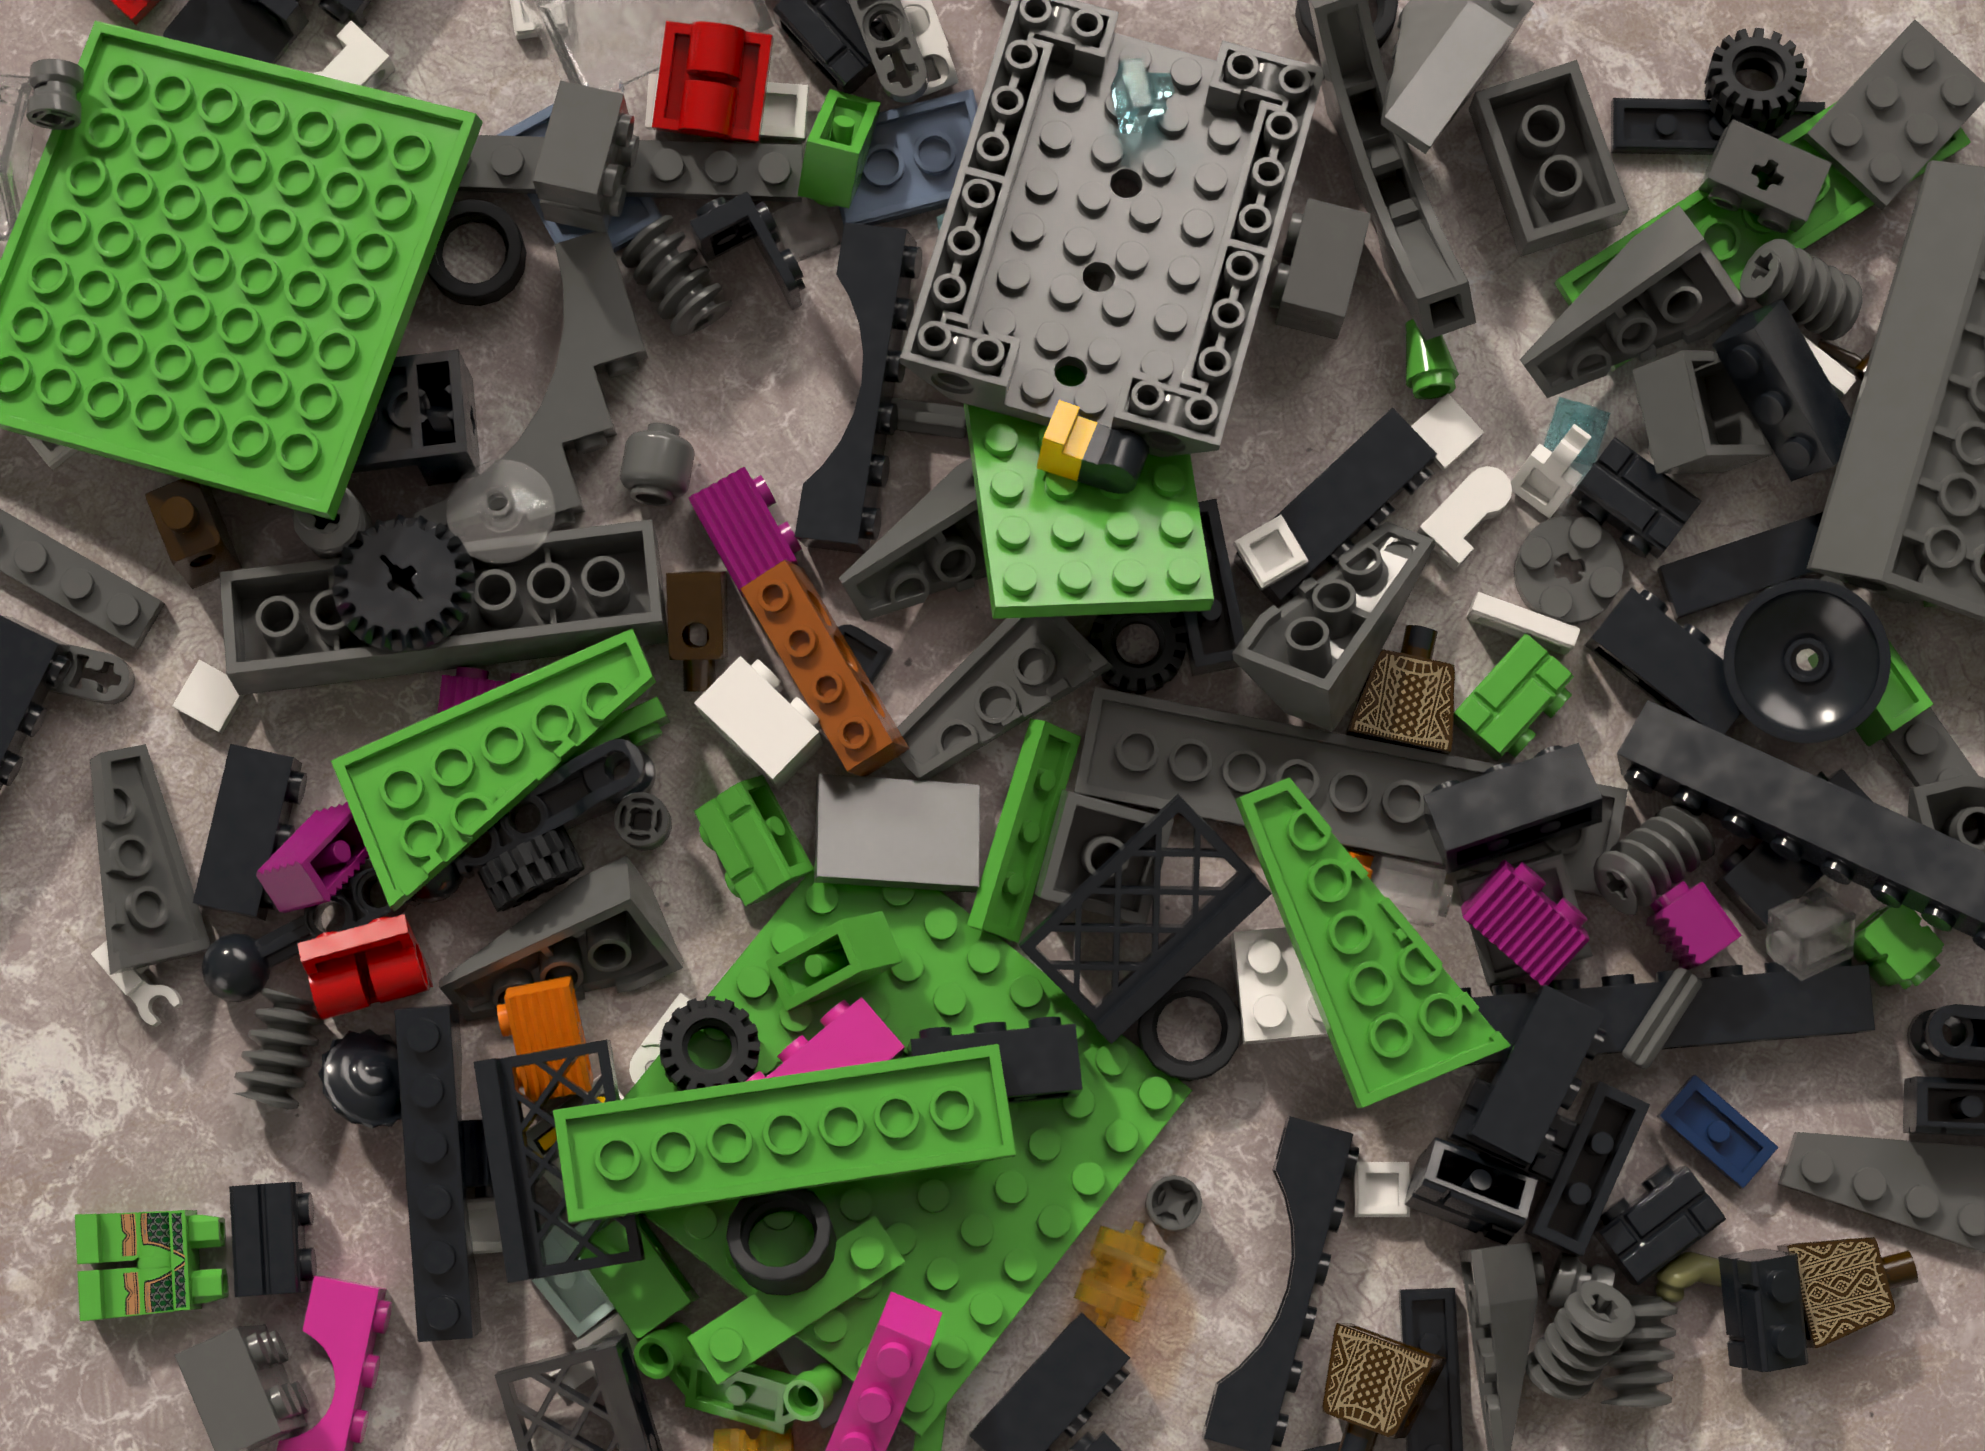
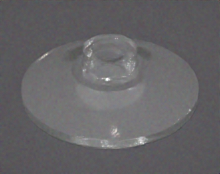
[446,460,556,563]

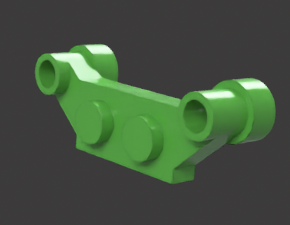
[634,1322,842,1435]

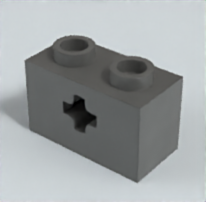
[1698,120,1832,233]

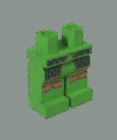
[75,1210,229,1321]

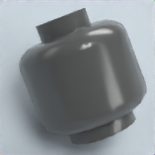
[620,423,695,506]

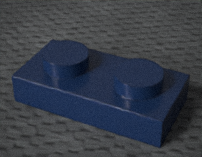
[1656,1075,1779,1189]

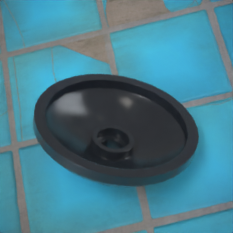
[1723,578,1891,743]

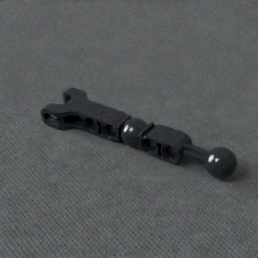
[202,739,656,1002]

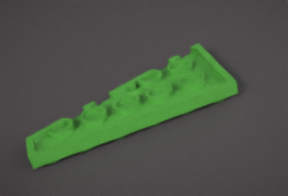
[331,628,656,912]
[1235,777,1511,1108]

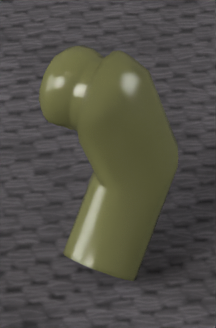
[1655,1252,1722,1303]

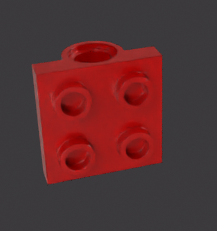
[652,21,774,143]
[297,914,433,1020]

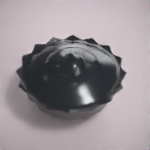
[318,1029,402,1129]

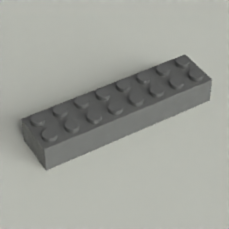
[219,519,668,695]

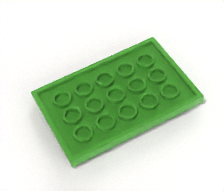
[964,366,1214,619]

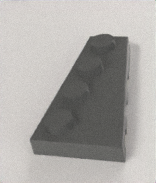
[897,616,1113,781]
[90,744,211,975]
[1778,1132,1985,1253]

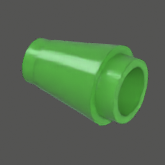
[1405,319,1459,400]

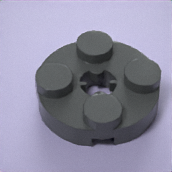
[1513,515,1624,625]

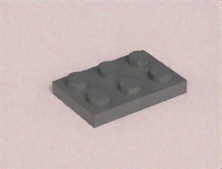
[1803,19,1985,210]

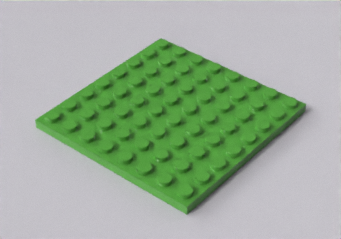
[0,20,483,520]
[622,865,1192,1437]

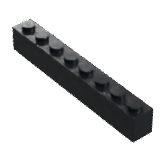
[1617,700,1985,950]
[1460,956,1875,1066]

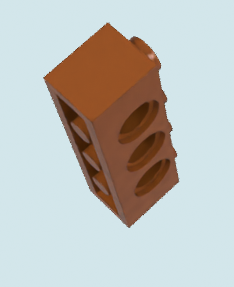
[740,560,910,777]

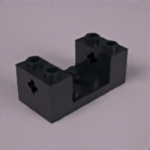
[267,349,481,506]

